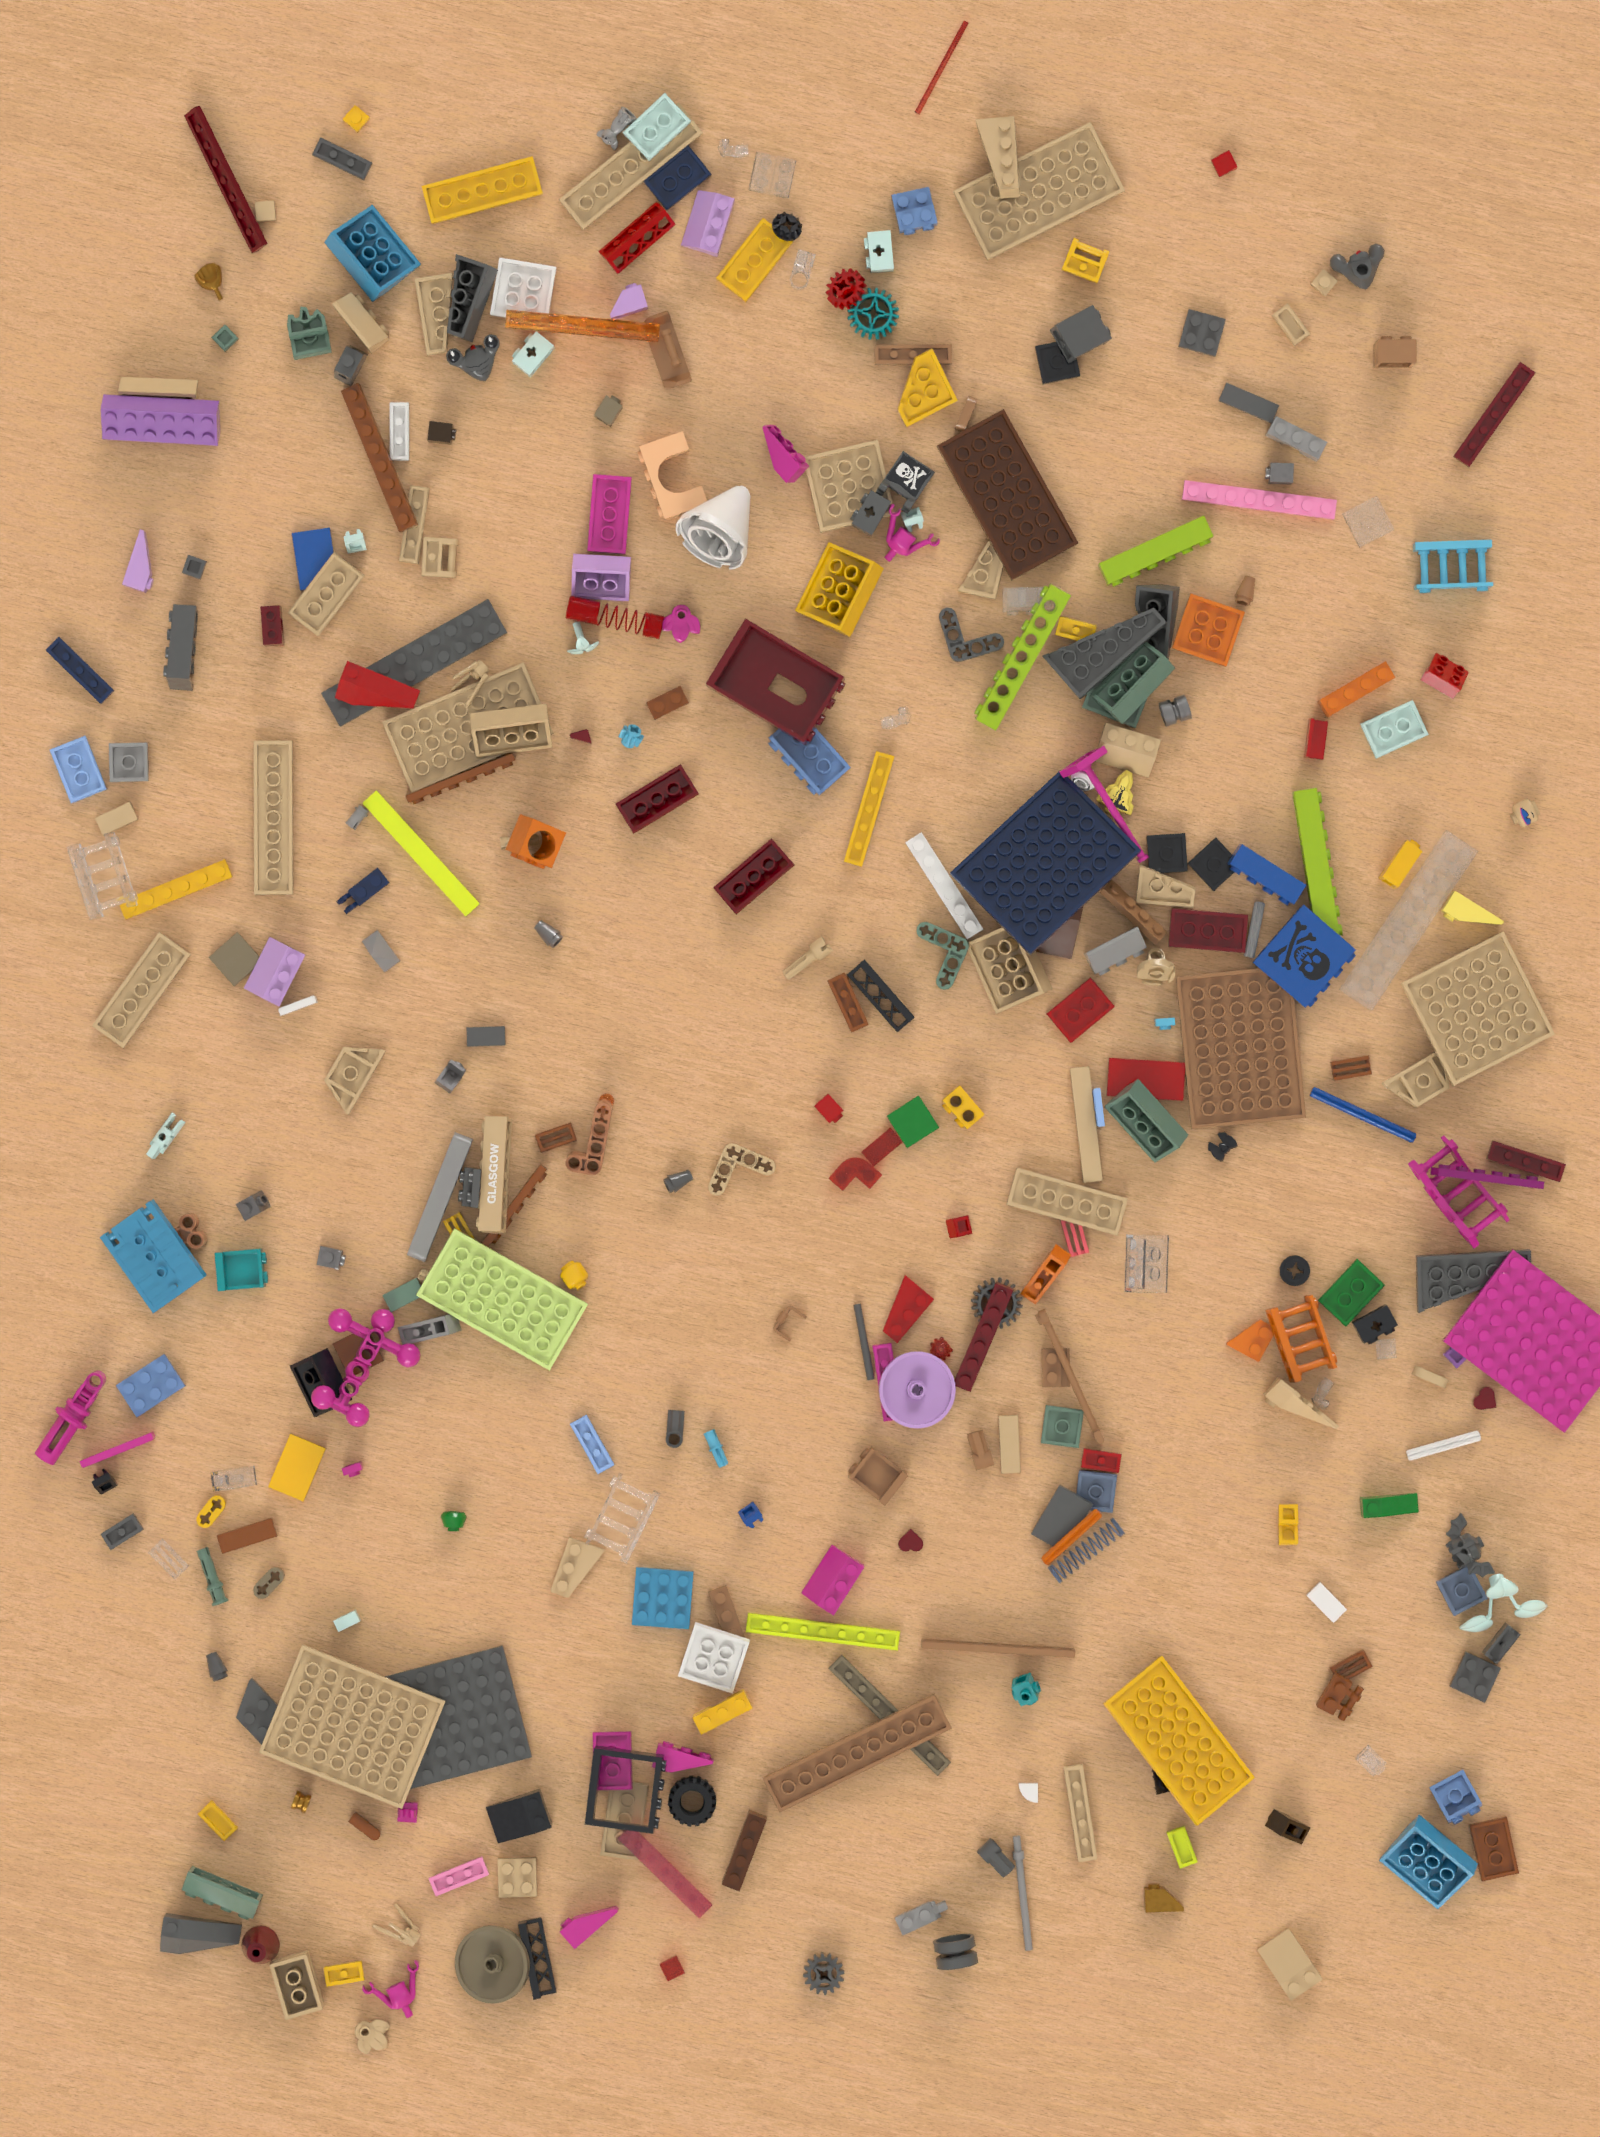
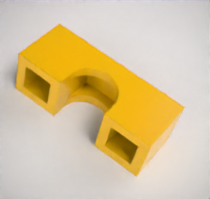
[692,1689,753,1735]

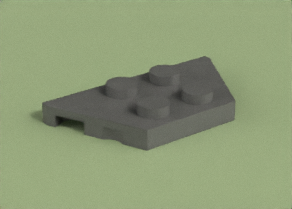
[236,1678,278,1745]

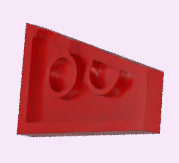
[883,1275,934,1343]

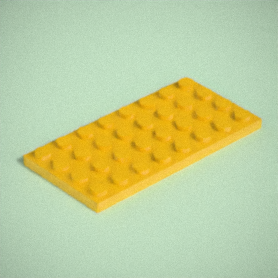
[1103,1656,1255,1826]

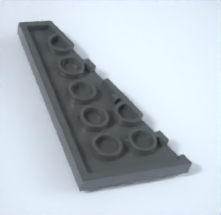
[1416,1249,1531,1313]

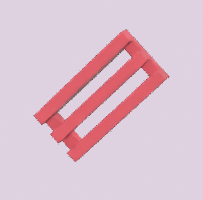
[1060,1220,1089,1257]

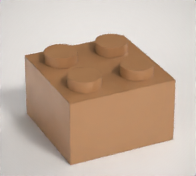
[1374,336,1417,368]

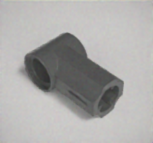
[666,1410,685,1448]
[977,1838,1015,1878]

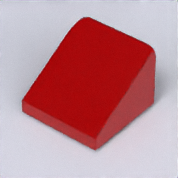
[1211,150,1237,177]
[946,1215,973,1239]

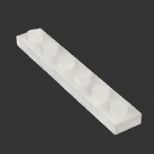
[905,832,983,939]

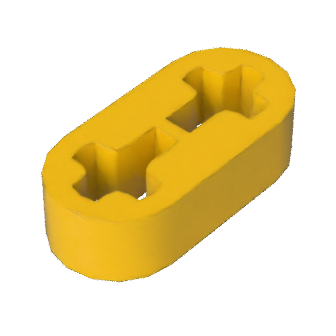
[196,1495,226,1528]

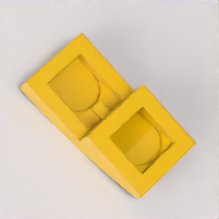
[1278,1504,1298,1545]

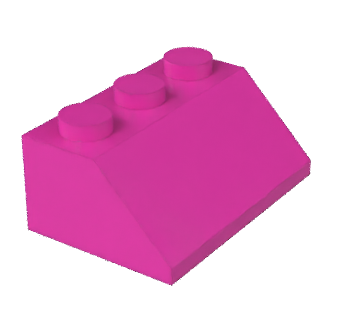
[801,1545,865,1616]

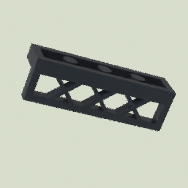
[847,959,915,1032]
[518,1917,557,2000]

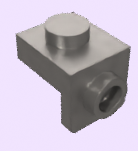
[435,1060,466,1093]
[236,1190,271,1221]

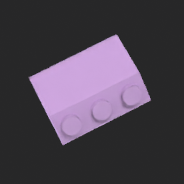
[681,190,735,257]
[571,554,631,601]
[244,937,305,1006]

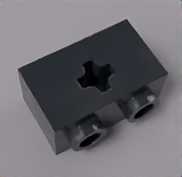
[1351,1304,1398,1345]

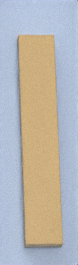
[1070,1066,1103,1183]

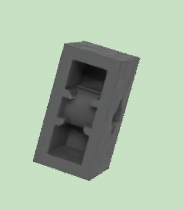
[850,490,891,537]

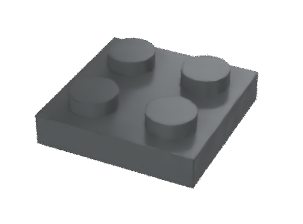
[1178,309,1226,357]
[1449,1651,1501,1703]

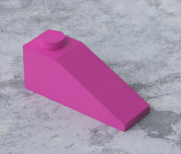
[560,1906,619,1949]

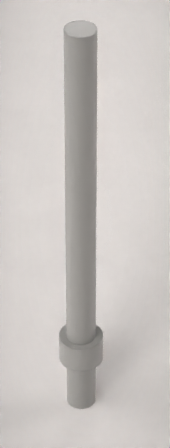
[1012,1835,1033,1951]

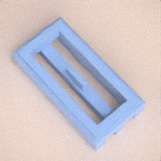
[1092,1088,1105,1127]

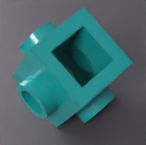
[1011,1672,1041,1706]

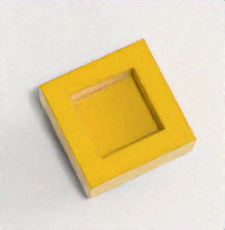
[343,105,370,133]

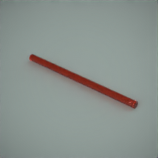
[915,21,969,115]

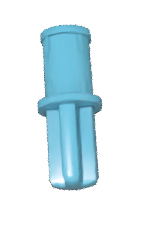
[703,1429,728,1468]

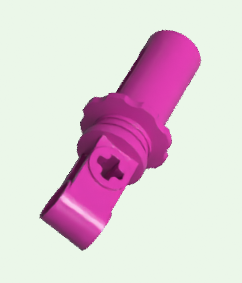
[35,1370,106,1465]

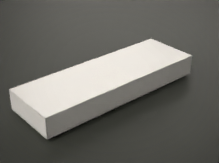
[390,402,409,461]

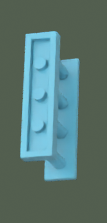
[1413,540,1493,593]

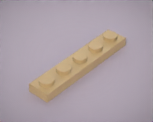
[1063,1764,1097,1862]

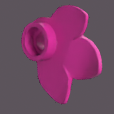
[662,604,700,643]

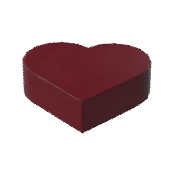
[1473,1386,1496,1410]
[898,1528,923,1552]

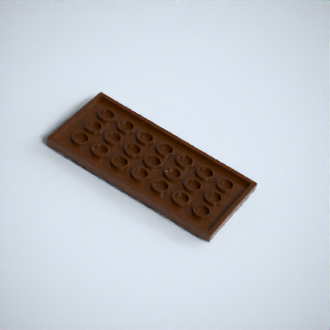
[936,409,1078,581]

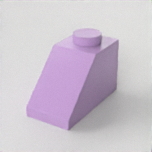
[610,283,648,320]

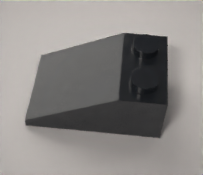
[486,1788,553,1843]

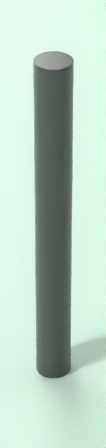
[853,1304,875,1380]

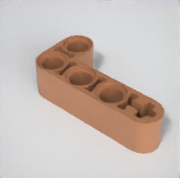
[565,1099,613,1175]

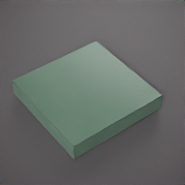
[1041,1405,1084,1448]

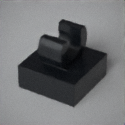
[92,1469,118,1495]

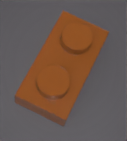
[646,686,689,720]

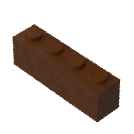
[722,1810,767,1892]

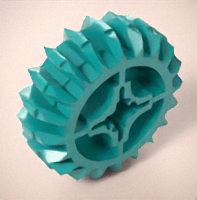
[847,288,899,340]

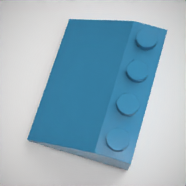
[324,205,421,302]
[1379,1815,1478,1909]

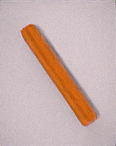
[1042,1509,1102,1565]

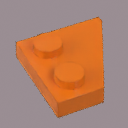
[1226,1319,1274,1362]

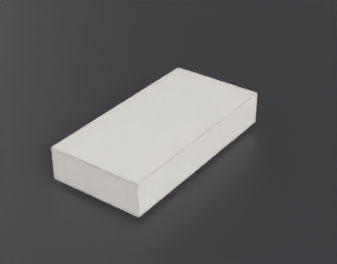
[278,995,318,1016]
[1306,1582,1347,1623]

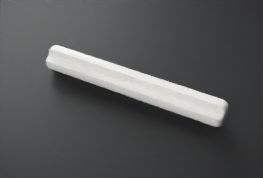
[1406,1431,1481,1460]

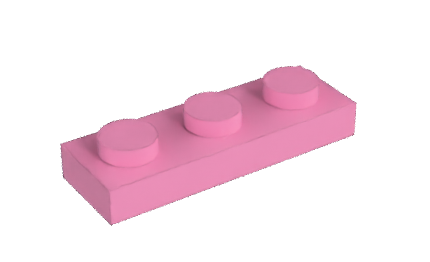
[429,1856,489,1896]

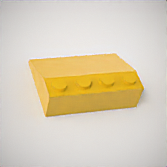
[795,542,884,637]

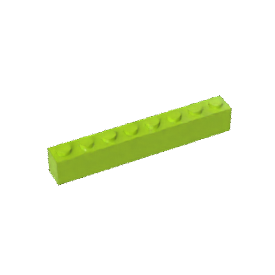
[1292,788,1343,936]

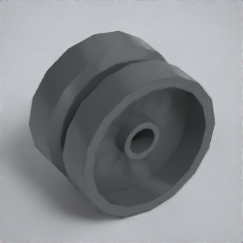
[933,1934,978,1970]

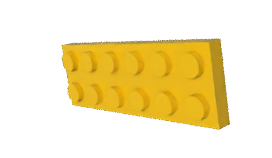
[421,156,543,224]

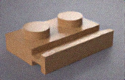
[1041,1348,1070,1387]

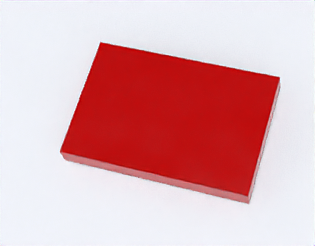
[1046,977,1115,1043]

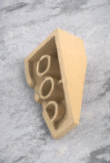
[1263,1377,1339,1429]

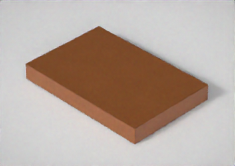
[1469,1816,1519,1881]

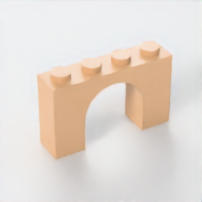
[637,431,707,521]

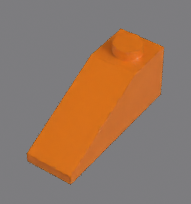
[1020,1244,1071,1305]

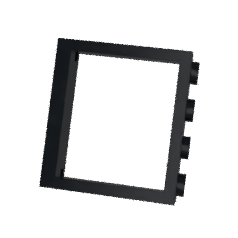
[584,1745,667,1834]

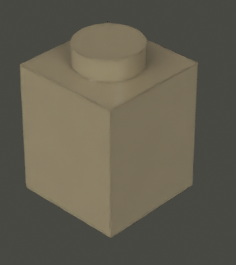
[594,395,623,427]

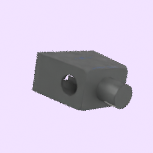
[334,345,368,386]

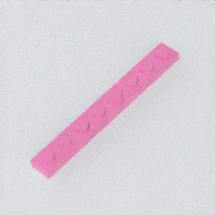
[1182,480,1337,520]

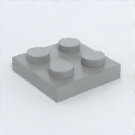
[109,742,149,782]

